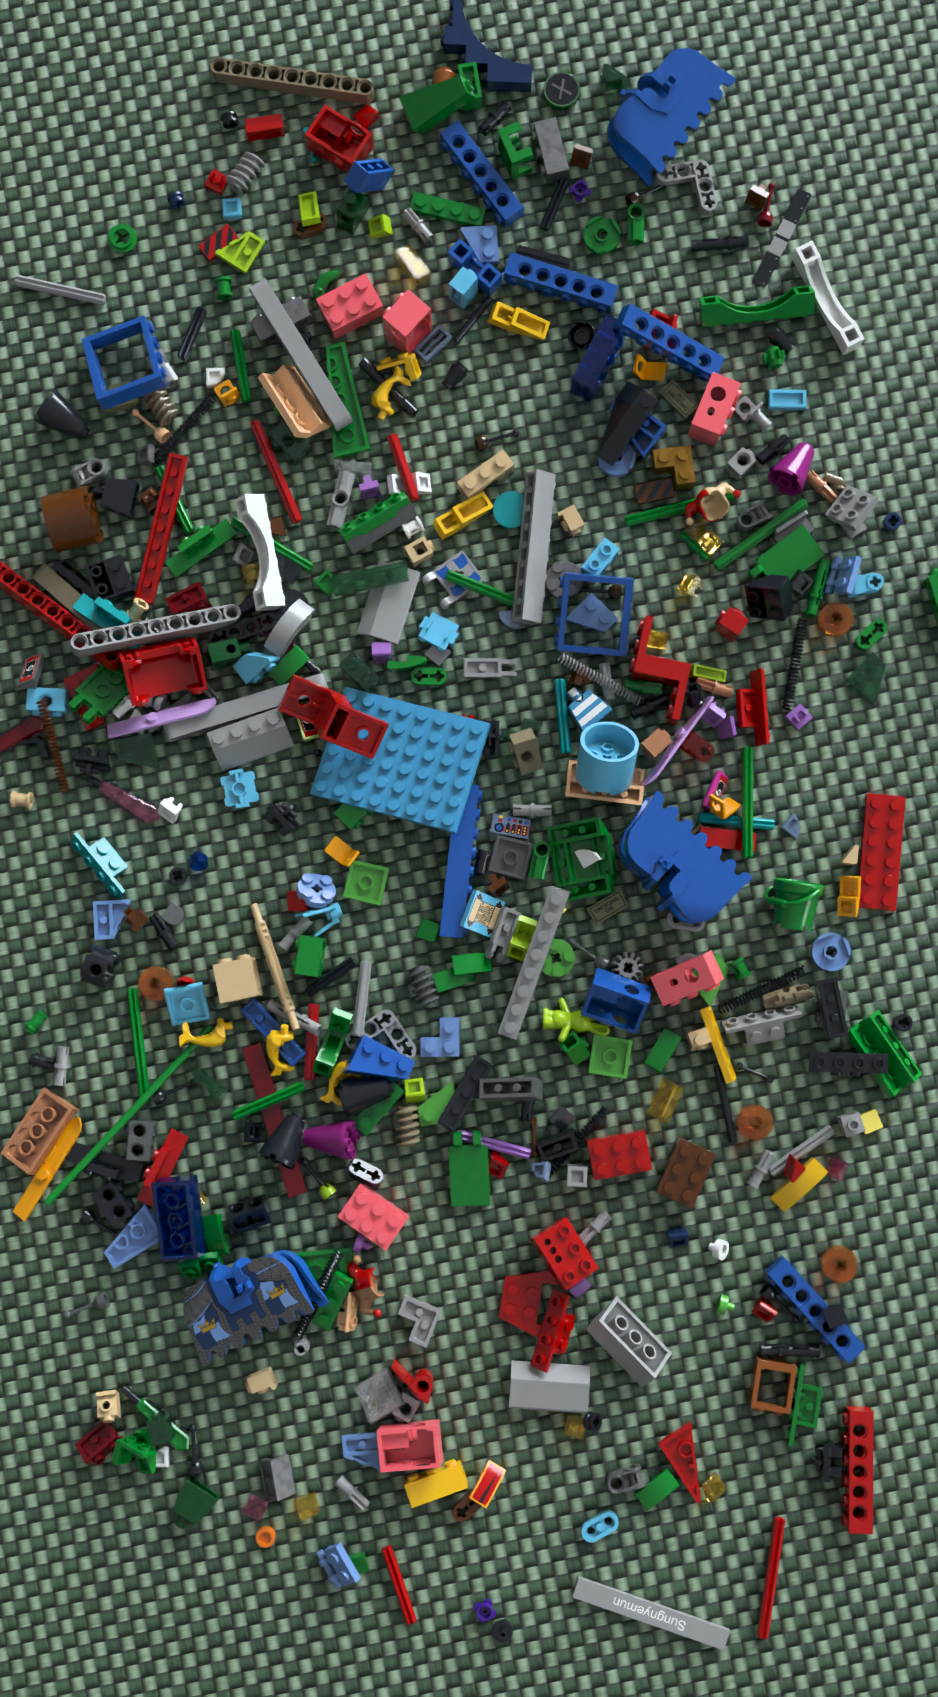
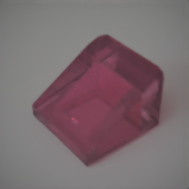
[826,1156,849,1181]
[242,1494,268,1522]

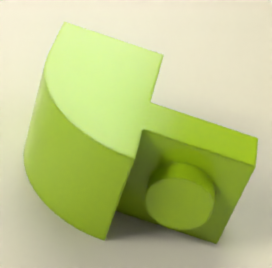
[506,915,538,962]

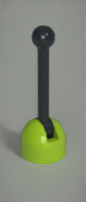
[301,1158,336,1201]

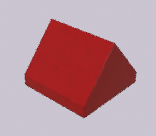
[751,1297,778,1323]

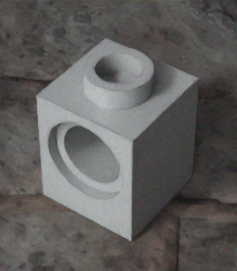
[725,447,756,481]
[836,1111,865,1137]
[566,1164,588,1187]
[392,1388,421,1423]

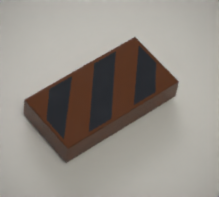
[634,478,675,505]

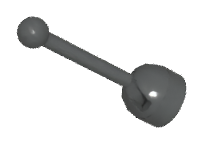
[568,938,610,970]
[63,1292,110,1319]

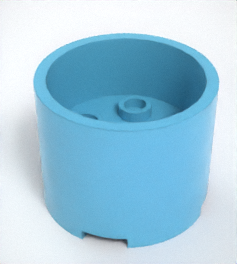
[575,722,639,796]

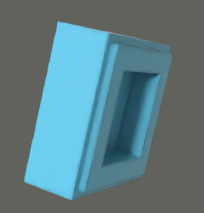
[222,198,242,220]

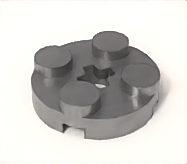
[545,561,583,599]

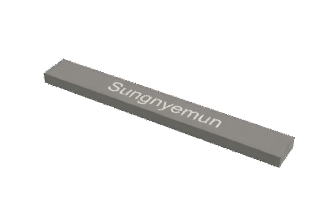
[572,1576,730,1650]

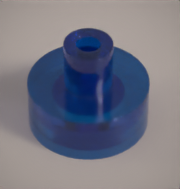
[188,851,208,871]

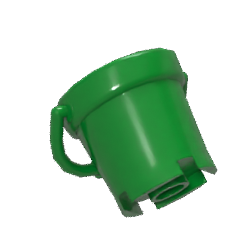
[763,878,825,931]

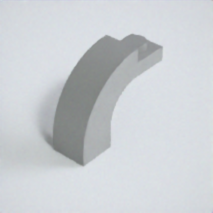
[263,599,315,665]

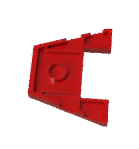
[499,1269,557,1338]

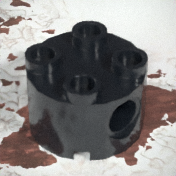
[80,945,121,988]

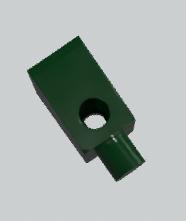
[337,189,371,235]
[206,638,252,671]
[173,1475,220,1529]

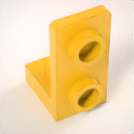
[376,352,422,381]

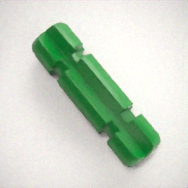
[680,529,711,562]

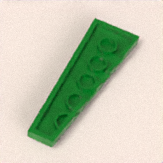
[326,342,371,459]

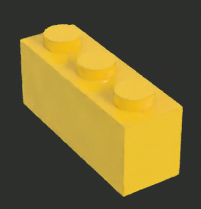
[404,1459,468,1508]

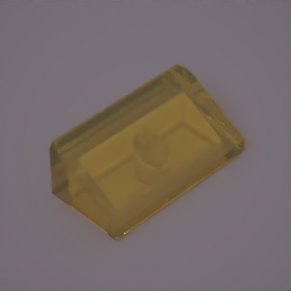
[394,244,432,285]
[647,1078,684,1123]

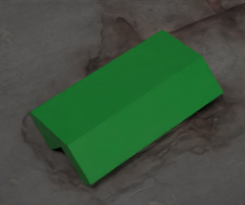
[846,1009,922,1099]

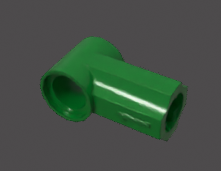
[627,203,645,245]
[528,841,551,880]

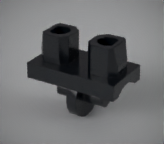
[480,720,499,756]
[73,746,111,779]
[264,802,301,837]
[811,1440,844,1482]

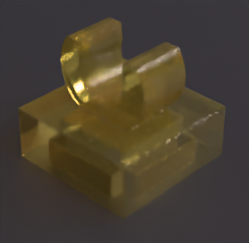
[677,574,703,598]
[564,1414,585,1440]

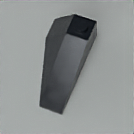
[597,381,659,467]

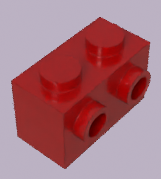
[714,607,749,643]

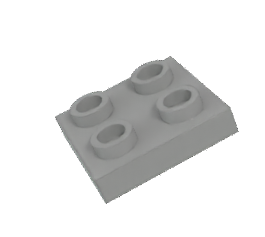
[825,485,879,531]

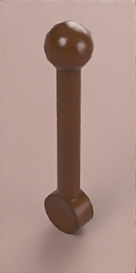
[529,1116,539,1157]

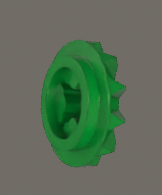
[107,224,138,254]

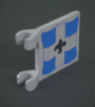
[422,550,485,610]

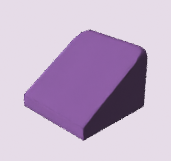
[372,641,392,664]
[717,716,737,739]
[568,1278,591,1298]

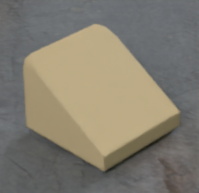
[839,845,859,866]

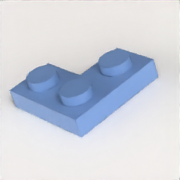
[420,1017,460,1057]

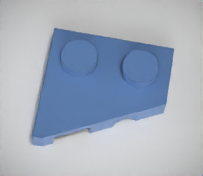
[461,225,499,265]
[566,593,618,634]
[93,899,131,940]
[342,1432,380,1471]

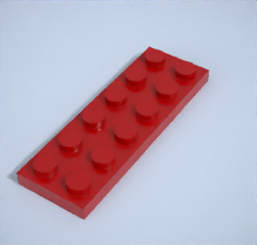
[859,793,906,911]

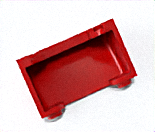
[119,637,208,707]

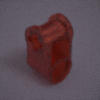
[679,730,715,763]

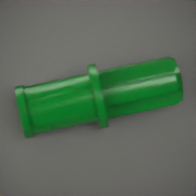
[624,679,663,695]

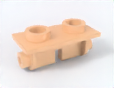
[336,1290,359,1333]

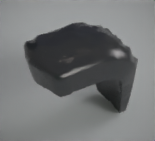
[23,736,54,760]

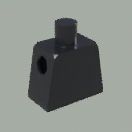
[93,479,140,520]

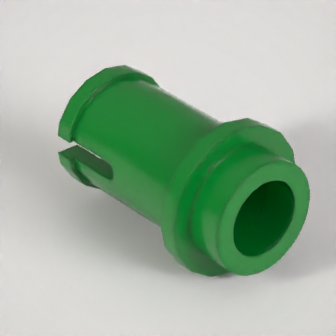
[23,1009,48,1034]

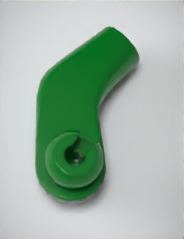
[312,269,340,298]

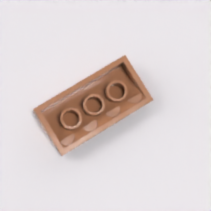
[1,1088,79,1175]

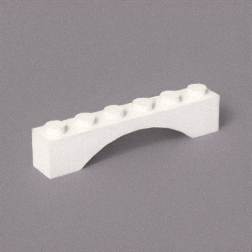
[792,241,865,355]
[235,494,285,611]

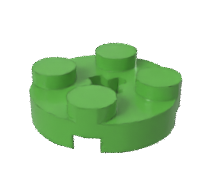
[542,939,575,977]

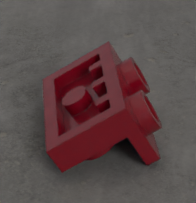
[165,582,212,615]
[75,1420,124,1466]

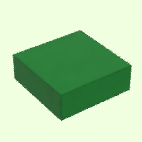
[314,569,341,596]

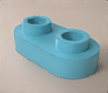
[581,1510,619,1542]

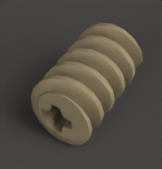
[142,388,179,427]
[394,1106,420,1147]

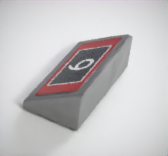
[17,653,45,689]

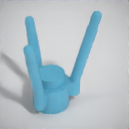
[295,902,343,937]

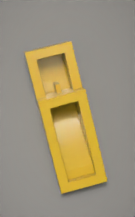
[488,301,550,340]
[432,491,493,540]
[770,1157,828,1212]

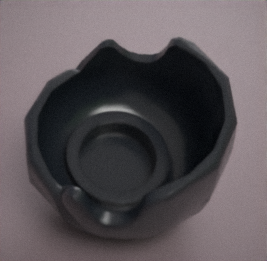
[568,321,596,351]

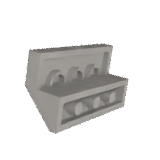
[357,562,420,644]
[509,1360,590,1414]

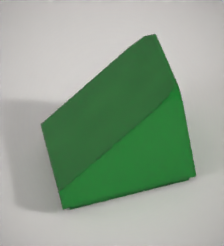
[416,919,441,943]
[348,1551,369,1574]

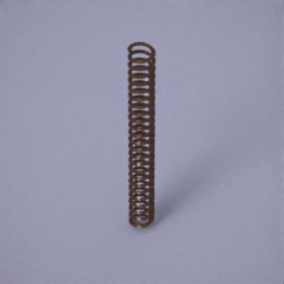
[36,698,70,793]

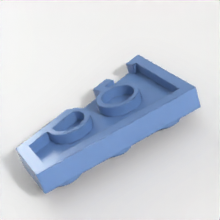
[104,1204,165,1269]

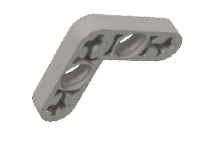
[655,160,717,215]
[345,1010,417,1059]

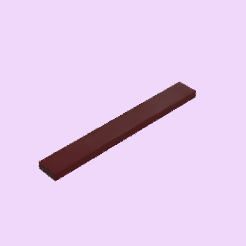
[242,1043,308,1198]

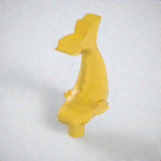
[371,365,411,421]
[179,1018,233,1048]
[266,1024,295,1076]
[319,1060,362,1106]

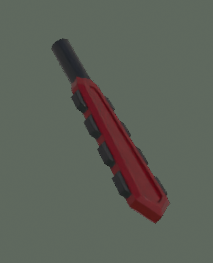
[0,716,45,756]

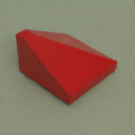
[353,104,379,129]
[489,1150,509,1180]

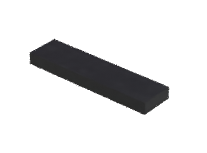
[437,1055,493,1133]

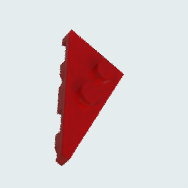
[658,1421,700,1503]

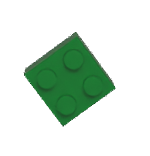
[292,935,327,978]

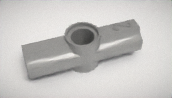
[326,470,356,530]

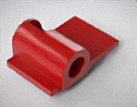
[391,1358,434,1404]

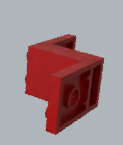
[629,615,691,726]
[278,674,389,759]

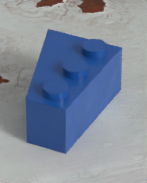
[609,401,667,461]
[342,1035,415,1082]

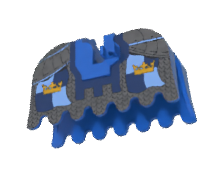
[183,1250,329,1366]

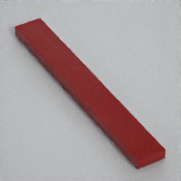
[134,453,189,605]

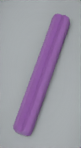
[457,1130,531,1159]

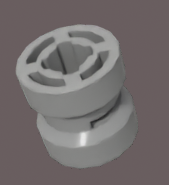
[144,694,167,712]

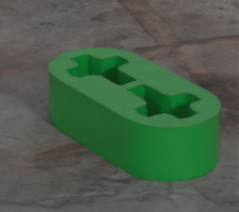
[855,619,887,651]
[411,667,447,686]

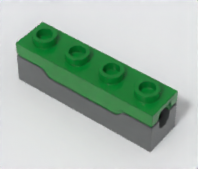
[338,491,417,554]

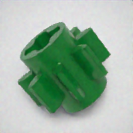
[761,346,786,370]

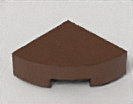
[269,517,287,537]

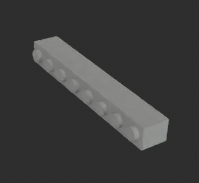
[512,469,556,626]
[498,886,570,1040]

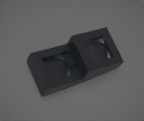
[275,552,303,585]

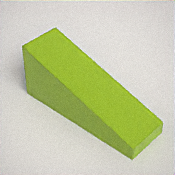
[688,664,727,683]

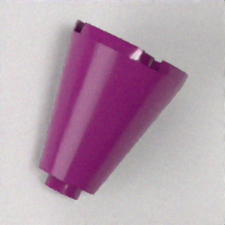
[768,442,815,496]

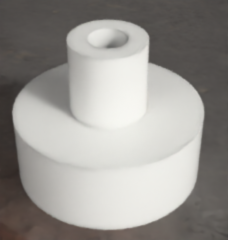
[708,1239,729,1260]

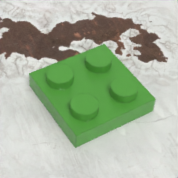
[343,860,390,906]
[588,1034,633,1079]

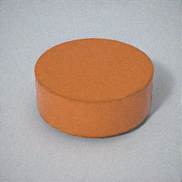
[255,1526,276,1548]

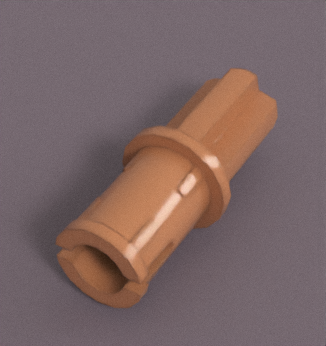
[806,470,838,503]
[695,677,733,699]

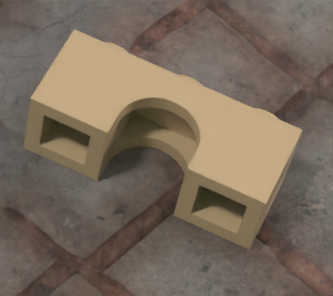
[457,450,514,500]

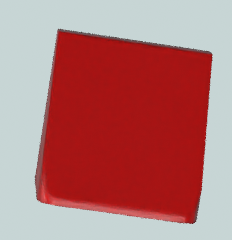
[287,891,307,911]
[783,1154,806,1183]

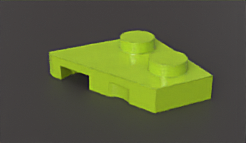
[215,231,265,275]

